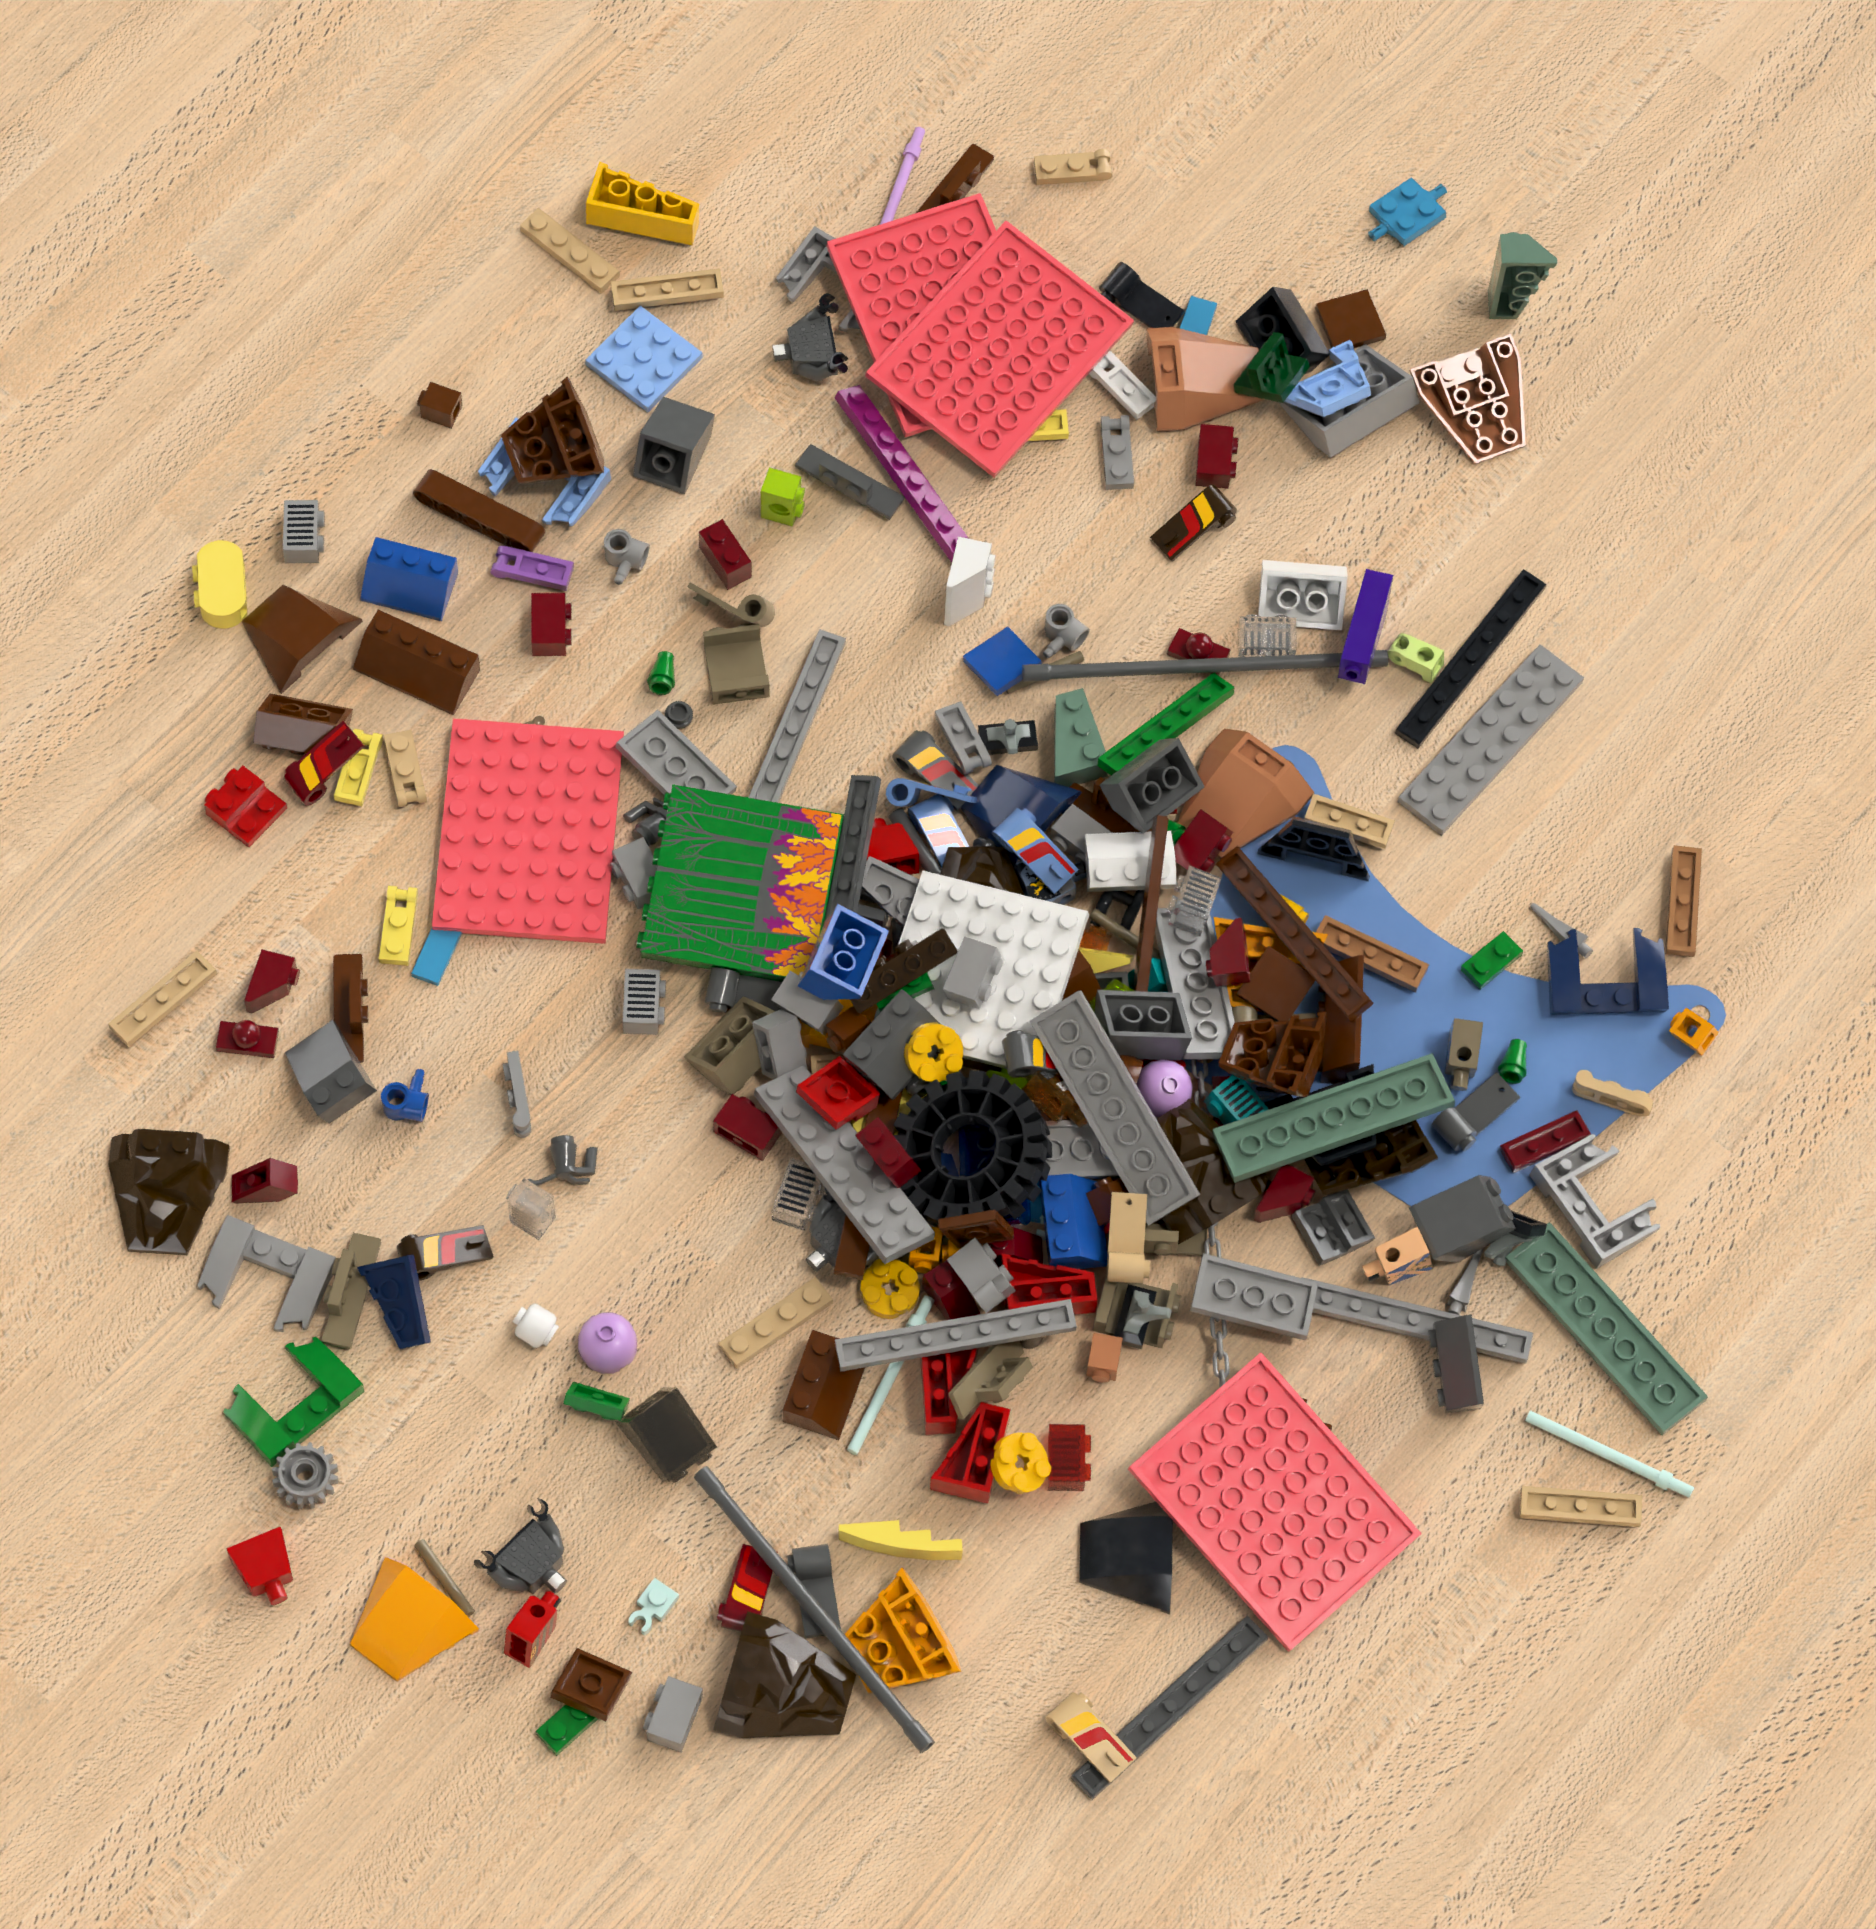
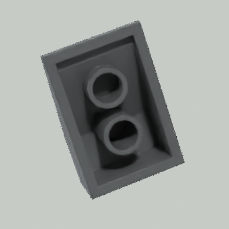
[285,1020,377,1124]

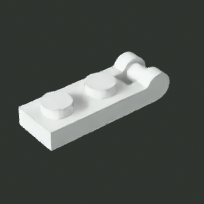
[1089,351,1156,420]

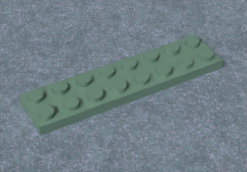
[1213,1053,1455,1183]
[1505,1222,1708,1436]

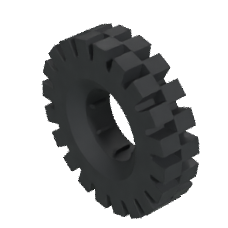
[893,1070,1052,1227]

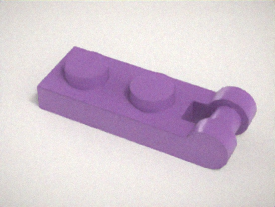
[490,546,574,591]

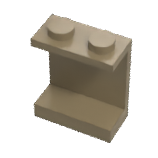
[703,623,770,705]
[1093,1276,1182,1348]

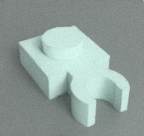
[629,1577,679,1635]

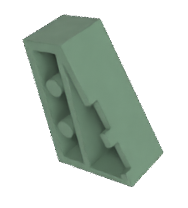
[1054,688,1108,787]

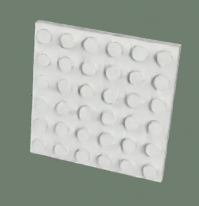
[874,871,1089,1077]

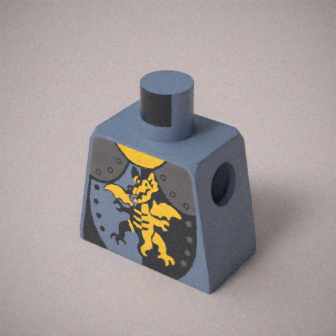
[1014,861,1087,905]

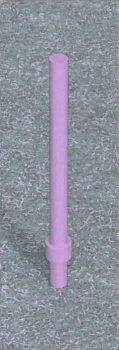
[880,127,925,225]

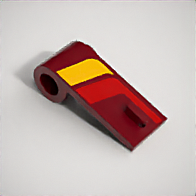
[284,721,365,806]
[717,1544,778,1632]

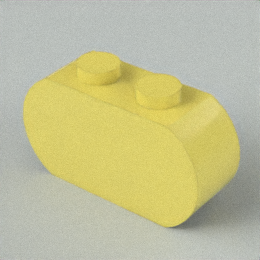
[192,540,247,629]

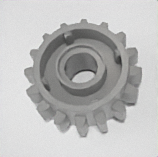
[272,1442,339,1509]

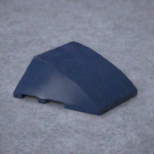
[961,764,1081,868]

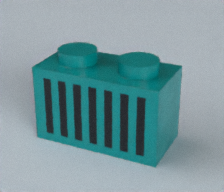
[1204,1075,1269,1125]

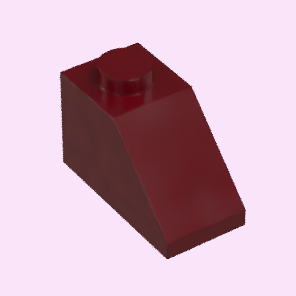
[1206,918,1251,987]
[244,949,300,1013]
[232,1158,298,1204]
[1254,1164,1316,1223]
[988,1227,1043,1267]
[922,1260,980,1320]

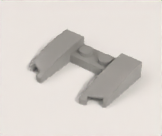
[776,226,860,332]
[1529,1134,1660,1269]
[198,1215,336,1332]

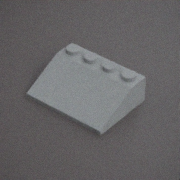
[1278,344,1419,457]

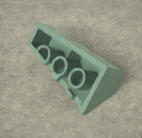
[1488,232,1557,319]

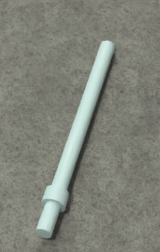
[847,1295,935,1455]
[1525,1411,1694,1498]

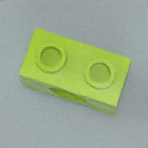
[761,467,805,527]

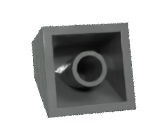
[633,397,715,494]
[1409,1175,1516,1263]

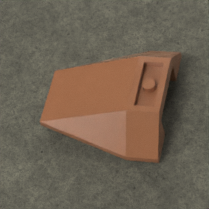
[1146,327,1264,431]
[1409,334,1526,464]
[1177,728,1314,859]

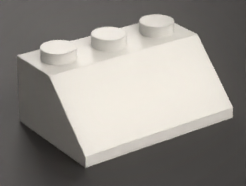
[944,537,996,626]
[1258,560,1348,630]
[1084,831,1177,892]

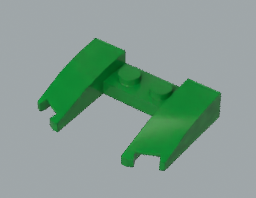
[223,1337,365,1467]

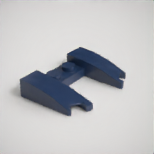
[1547,928,1669,1015]

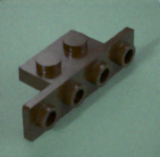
[849,928,958,1013]

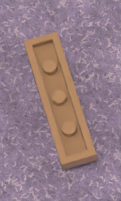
[1665,845,1702,957]
[1316,915,1429,992]

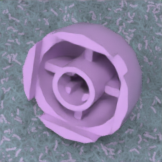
[1136,1060,1193,1117]
[578,1312,637,1374]

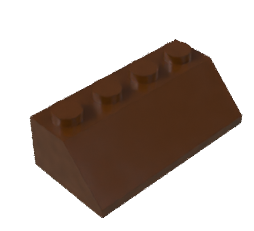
[353,609,480,715]
[1317,955,1364,1084]

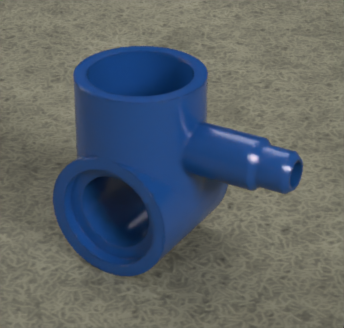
[381,1069,429,1122]

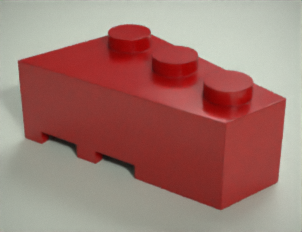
[1000,1253,1097,1315]
[920,1348,979,1435]
[930,1402,1011,1504]

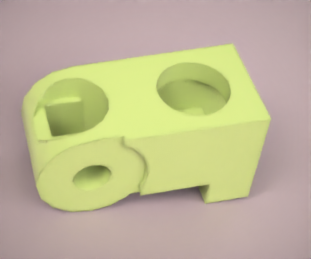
[1387,633,1444,684]

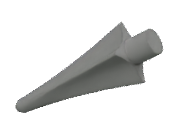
[1530,903,1593,959]
[1446,1248,1483,1315]

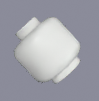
[513,1303,559,1348]

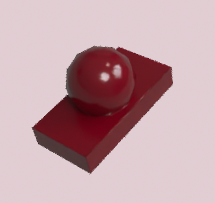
[1167,628,1231,676]
[216,1020,279,1058]

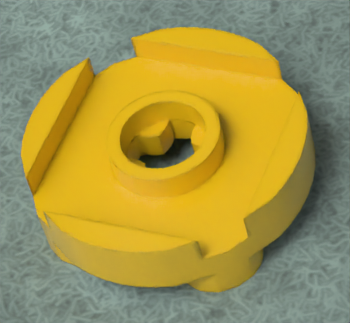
[904,1022,963,1082]
[860,1259,920,1319]
[991,1432,1051,1494]

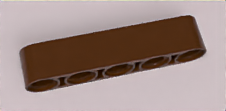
[413,469,546,552]

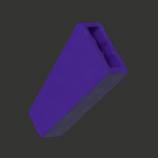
[1338,569,1394,684]

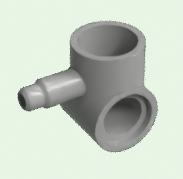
[604,529,650,585]
[1043,604,1090,658]

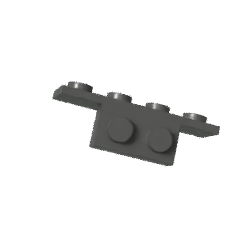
[795,444,905,520]

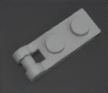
[1101,415,1134,490]
[935,701,992,775]
[502,1051,531,1138]

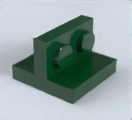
[1233,332,1310,403]

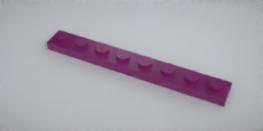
[834,385,969,563]

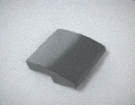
[1291,1190,1375,1266]

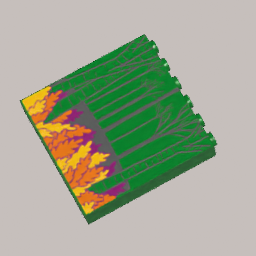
[636,784,844,982]

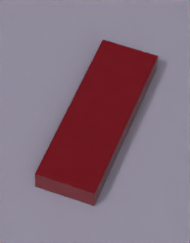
[1499,1110,1591,1173]

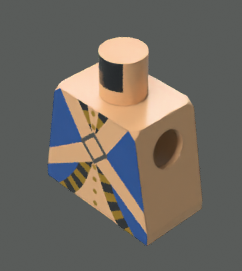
[1362,1227,1433,1285]

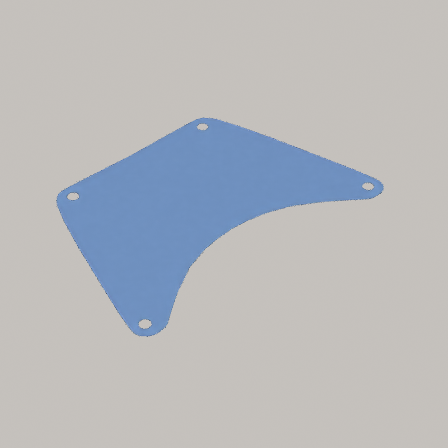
[1182,745,1726,1206]

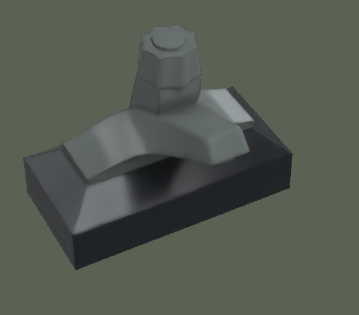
[978,719,1038,755]
[1484,1210,1547,1266]
[1114,1284,1172,1350]

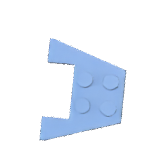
[1284,340,1371,417]

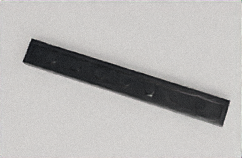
[1395,569,1547,749]

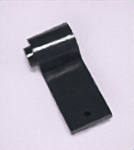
[1099,262,1185,328]

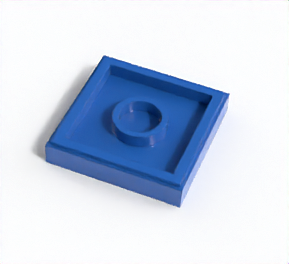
[963,626,1042,696]

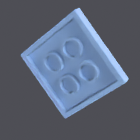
[585,305,703,413]

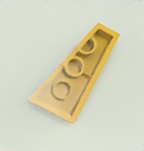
[586,161,699,245]

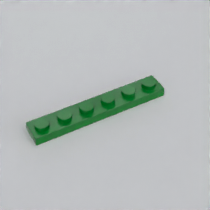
[1097,673,1235,776]

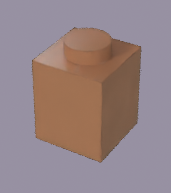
[1086,1333,1123,1383]

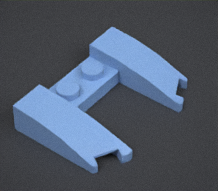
[478,418,611,526]

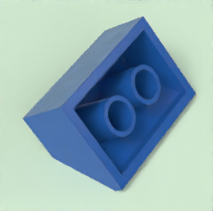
[360,537,458,622]
[798,904,889,1000]
[1040,1174,1108,1269]

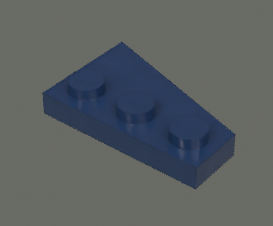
[357,1255,431,1349]

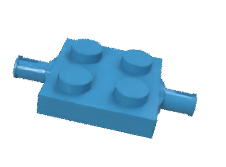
[1368,177,1447,246]

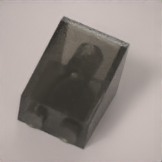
[615,1387,717,1483]

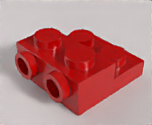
[204,765,287,848]
[796,1056,880,1130]

